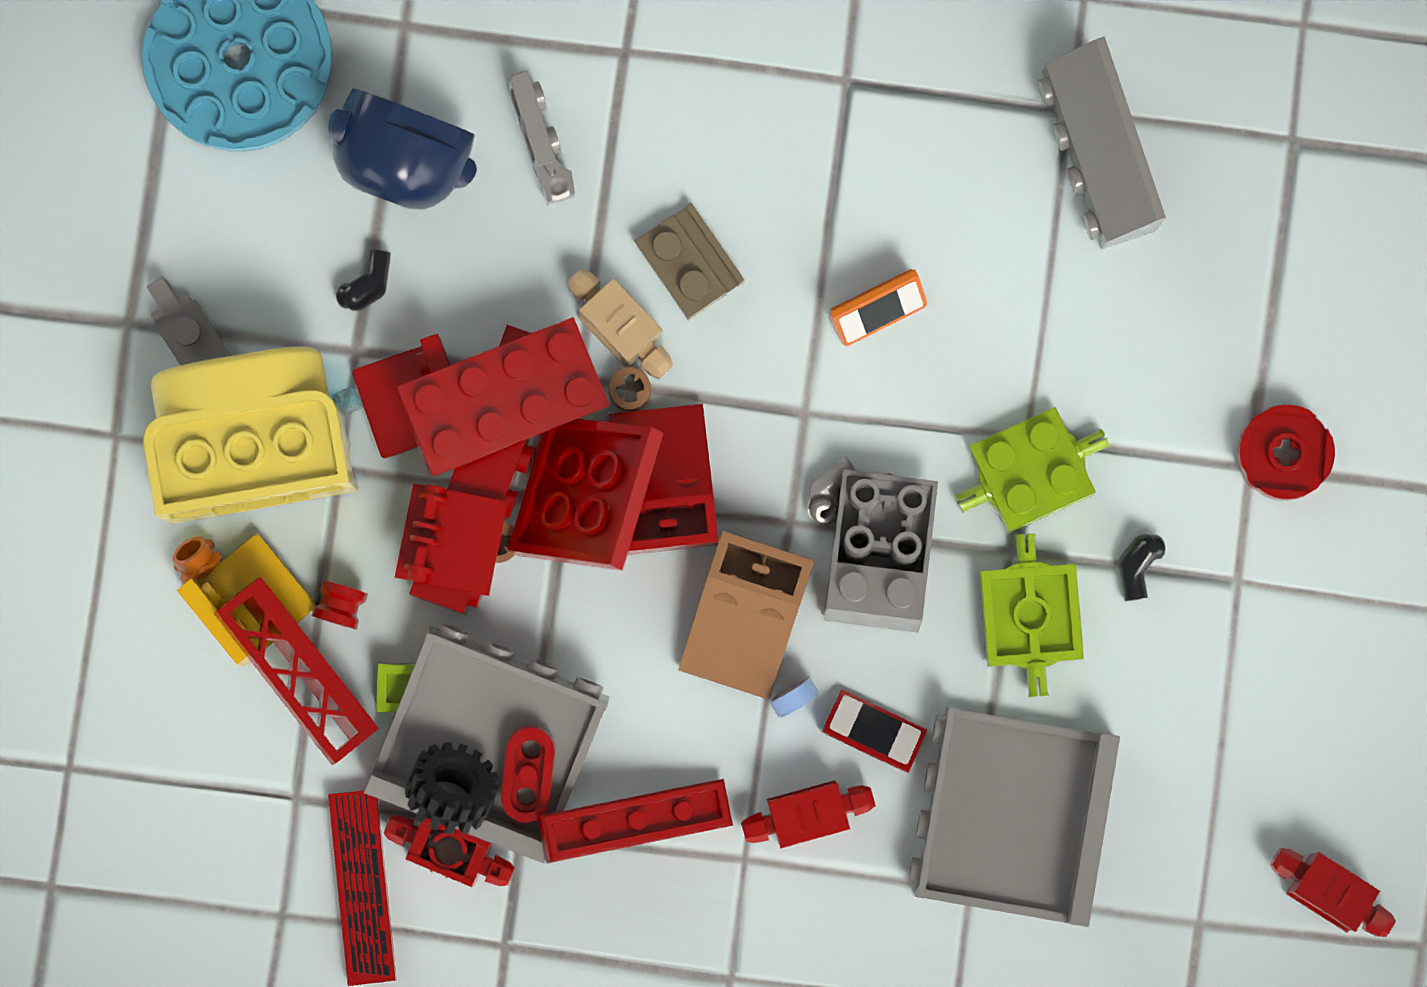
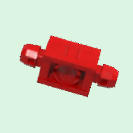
[741,780,876,848]
[383,815,515,887]
[1270,848,1396,937]

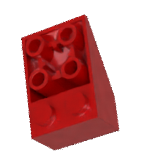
[609,404,719,555]

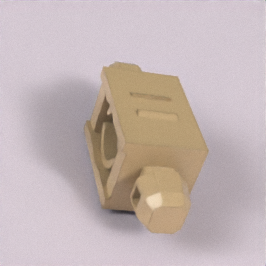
[568,268,673,379]

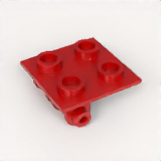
[394,483,508,596]

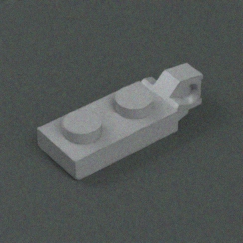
[508,70,575,205]
[146,276,231,365]

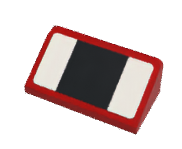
[821,689,927,773]

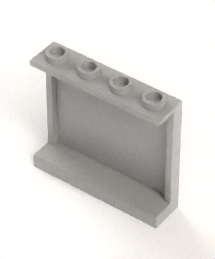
[364,623,609,863]
[908,707,1120,927]

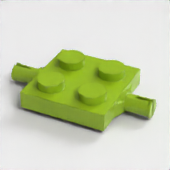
[954,407,1110,534]
[979,534,1084,697]

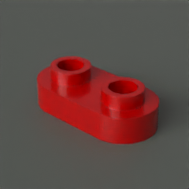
[501,725,556,823]

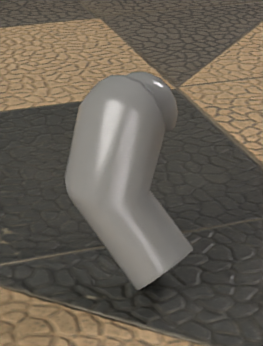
[807,456,856,525]

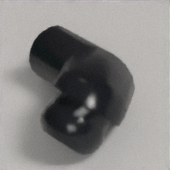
[336,249,391,311]
[1118,533,1166,602]

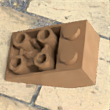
[678,531,814,700]

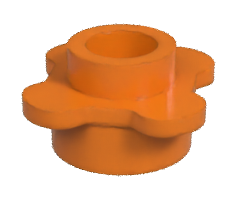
[172,536,222,584]

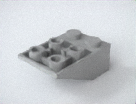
[824,469,938,632]

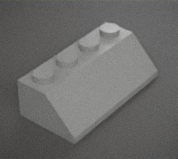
[1038,36,1166,249]

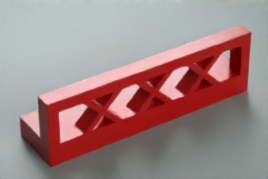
[213,577,379,765]

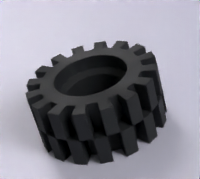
[405,742,499,834]

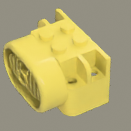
[144,347,359,524]

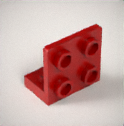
[352,333,450,459]

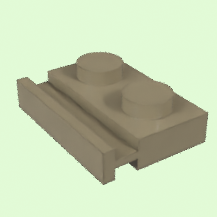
[635,203,745,321]

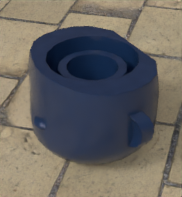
[328,88,477,210]

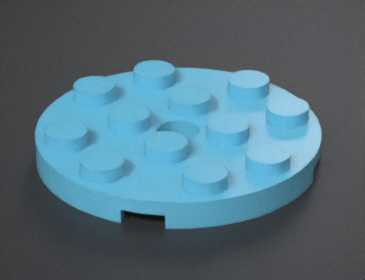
[142,0,333,152]

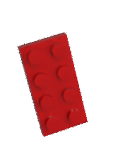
[394,317,610,478]

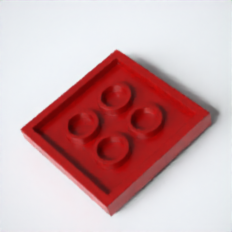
[507,419,663,571]

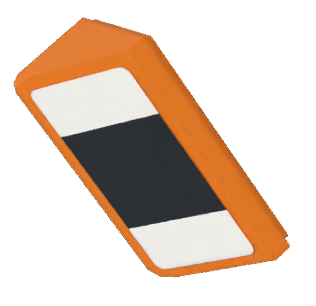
[829,268,927,346]

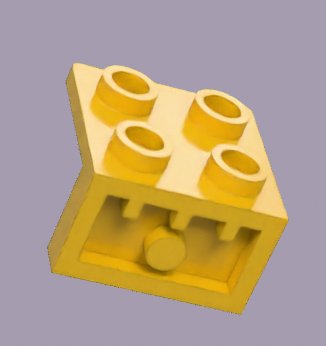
[176,534,316,667]

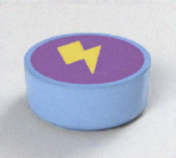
[769,677,819,717]

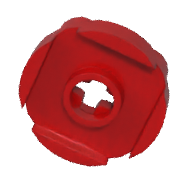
[1237,405,1335,501]

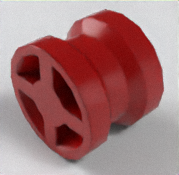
[311,580,368,630]

